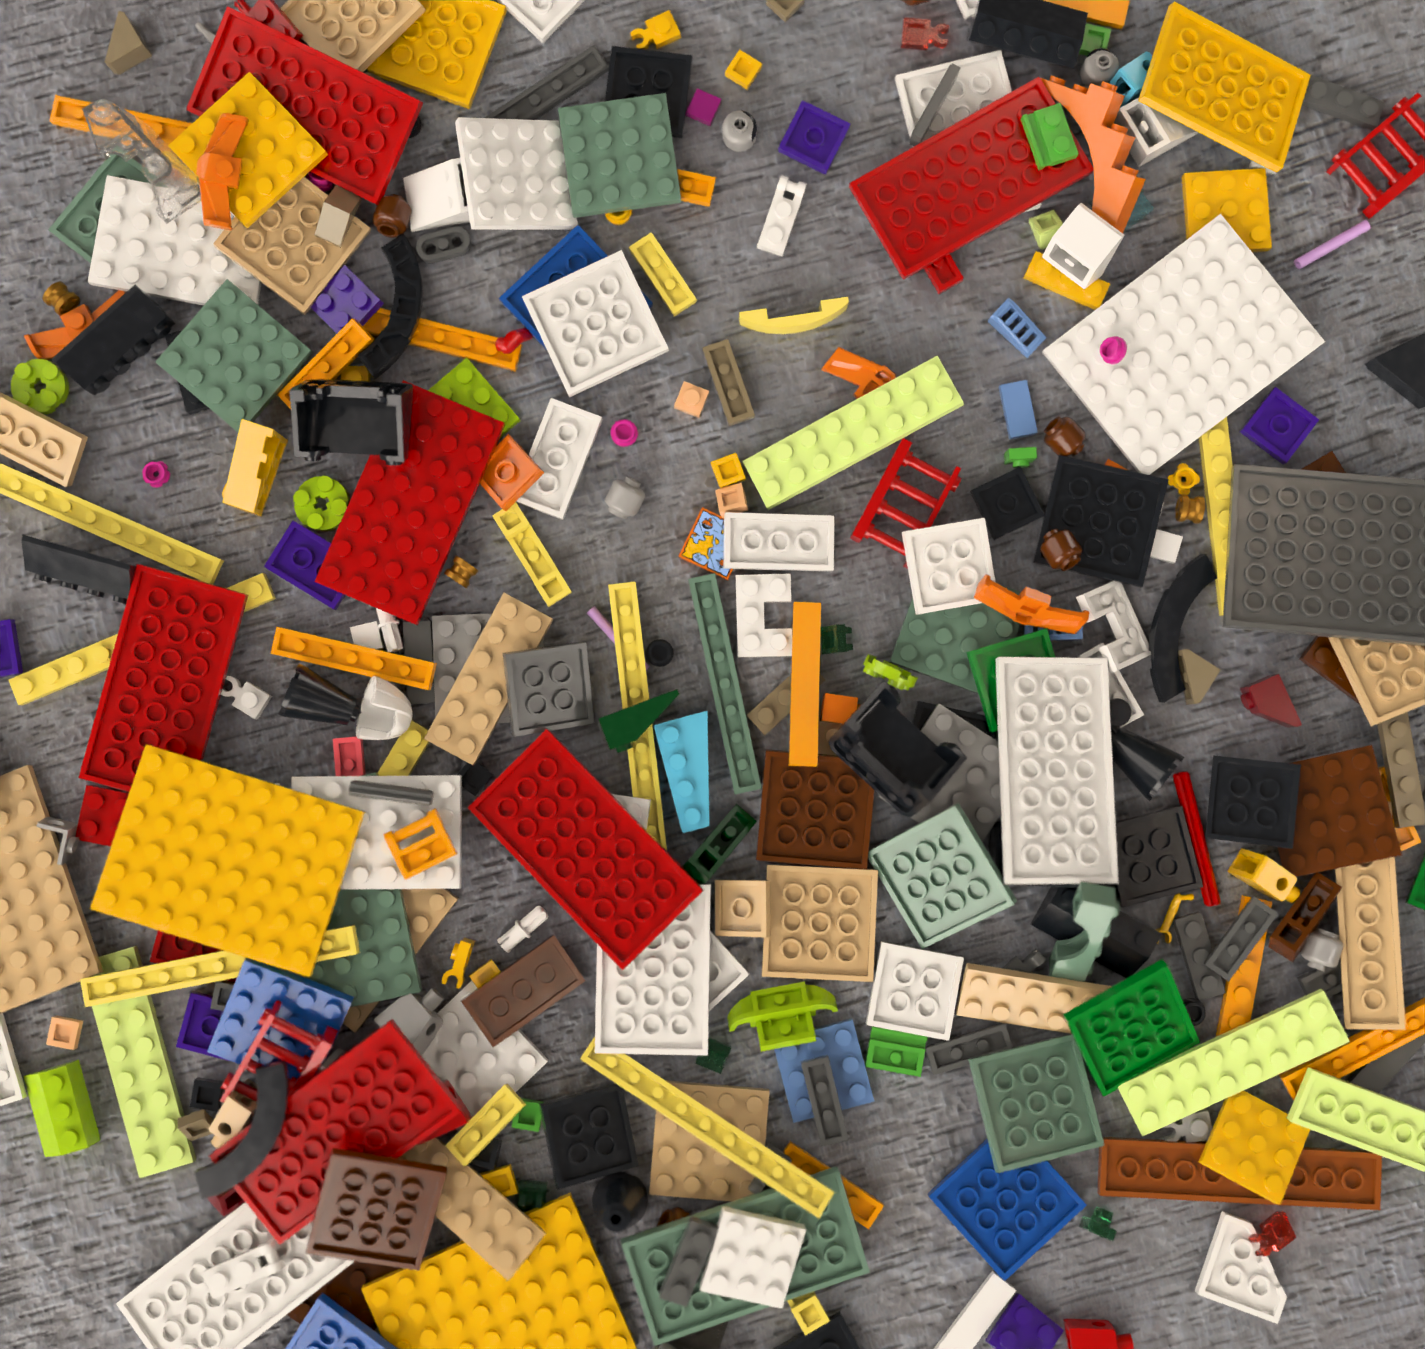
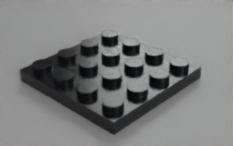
[1033,455,1169,588]

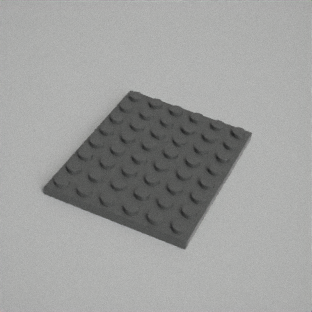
[1223,464,1425,646]

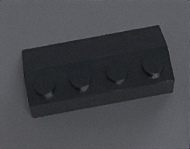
[966,0,1088,69]
[52,284,176,396]
[21,535,136,604]
[1030,887,1162,979]

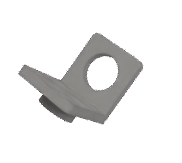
[37,817,79,865]

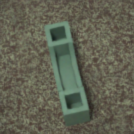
[1049,881,1120,982]

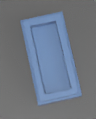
[998,380,1038,440]

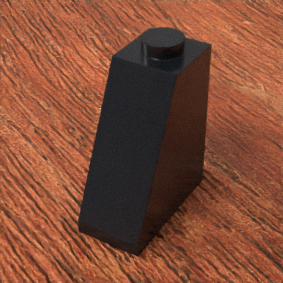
[1365,333,1425,409]

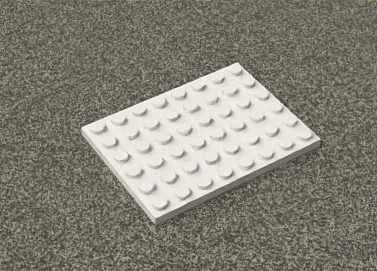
[1042,214,1325,475]

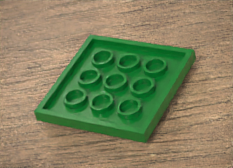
[1063,959,1200,1097]

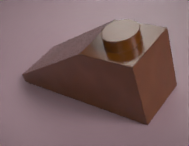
[1268,872,1342,962]

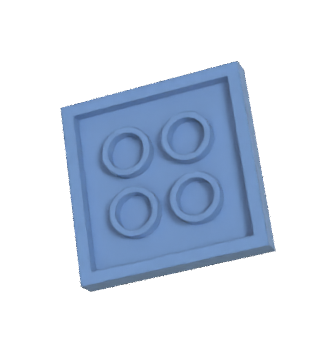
[774,1018,874,1123]

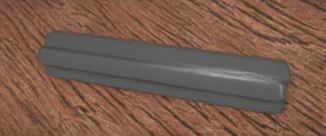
[349,780,434,806]

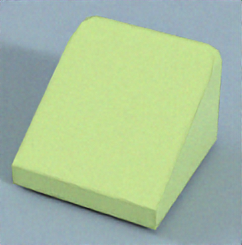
[1029,210,1063,250]

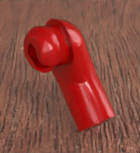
[495,328,533,354]

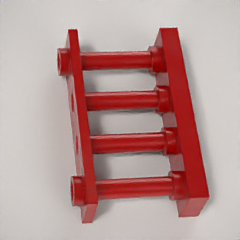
[1326,93,1425,219]
[850,438,962,569]
[220,1000,338,1103]

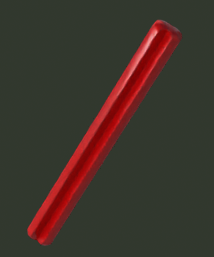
[1173,771,1221,907]

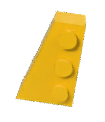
[222,419,288,517]

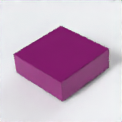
[686,88,722,127]

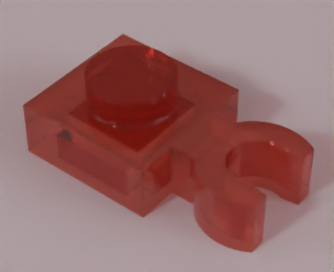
[901,17,949,50]
[1248,1211,1297,1257]

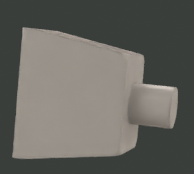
[374,988,444,1056]

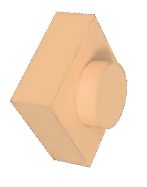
[674,381,709,418]
[715,483,748,518]
[46,1015,83,1050]

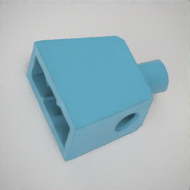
[1109,51,1152,108]

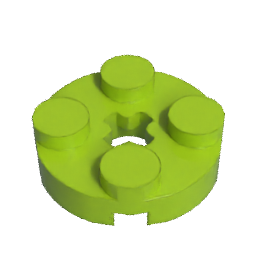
[11,359,69,415]
[293,476,350,531]
[863,654,918,691]

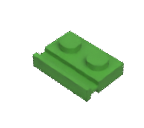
[1021,103,1078,170]
[865,1026,927,1077]

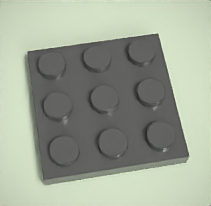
[503,641,594,737]

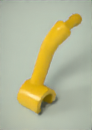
[1155,893,1194,944]

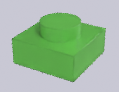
[1079,23,1111,56]
[1004,447,1037,468]
[511,1098,544,1132]

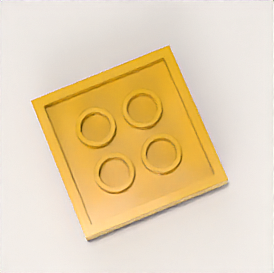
[1182,168,1272,252]
[1198,1090,1310,1204]

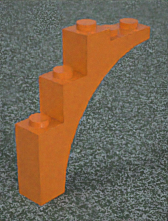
[1041,75,1146,233]

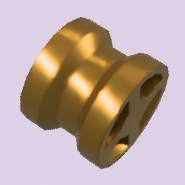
[43,281,80,316]
[1175,494,1205,524]
[444,555,479,589]

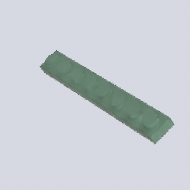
[688,573,762,794]

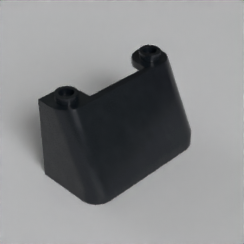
[290,379,413,465]
[828,681,968,817]

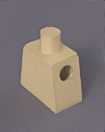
[209,1079,258,1148]

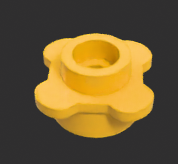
[1167,463,1200,495]

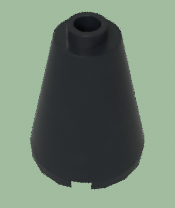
[278,663,360,725]
[1111,728,1185,801]
[592,1171,648,1232]

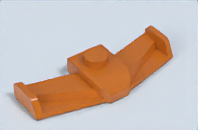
[196,113,249,231]
[24,290,127,360]
[821,347,897,399]
[974,574,1089,634]

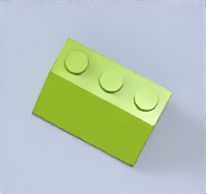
[23,1059,101,1157]

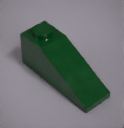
[598,689,679,753]
[682,804,757,884]

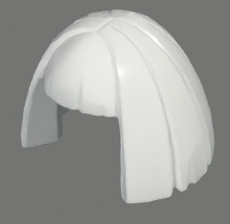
[356,676,413,740]

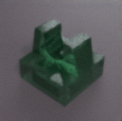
[820,624,853,655]
[695,1037,731,1074]
[517,1180,548,1211]
[1079,1207,1117,1241]

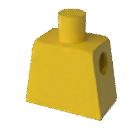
[1227,848,1300,903]

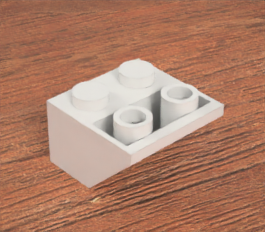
[1042,203,1124,289]

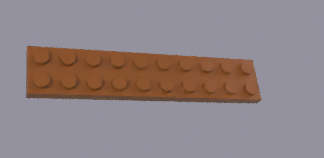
[1097,1137,1382,1210]

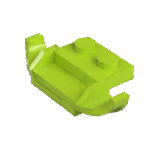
[727,981,838,1052]

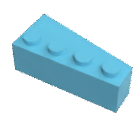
[654,711,709,833]

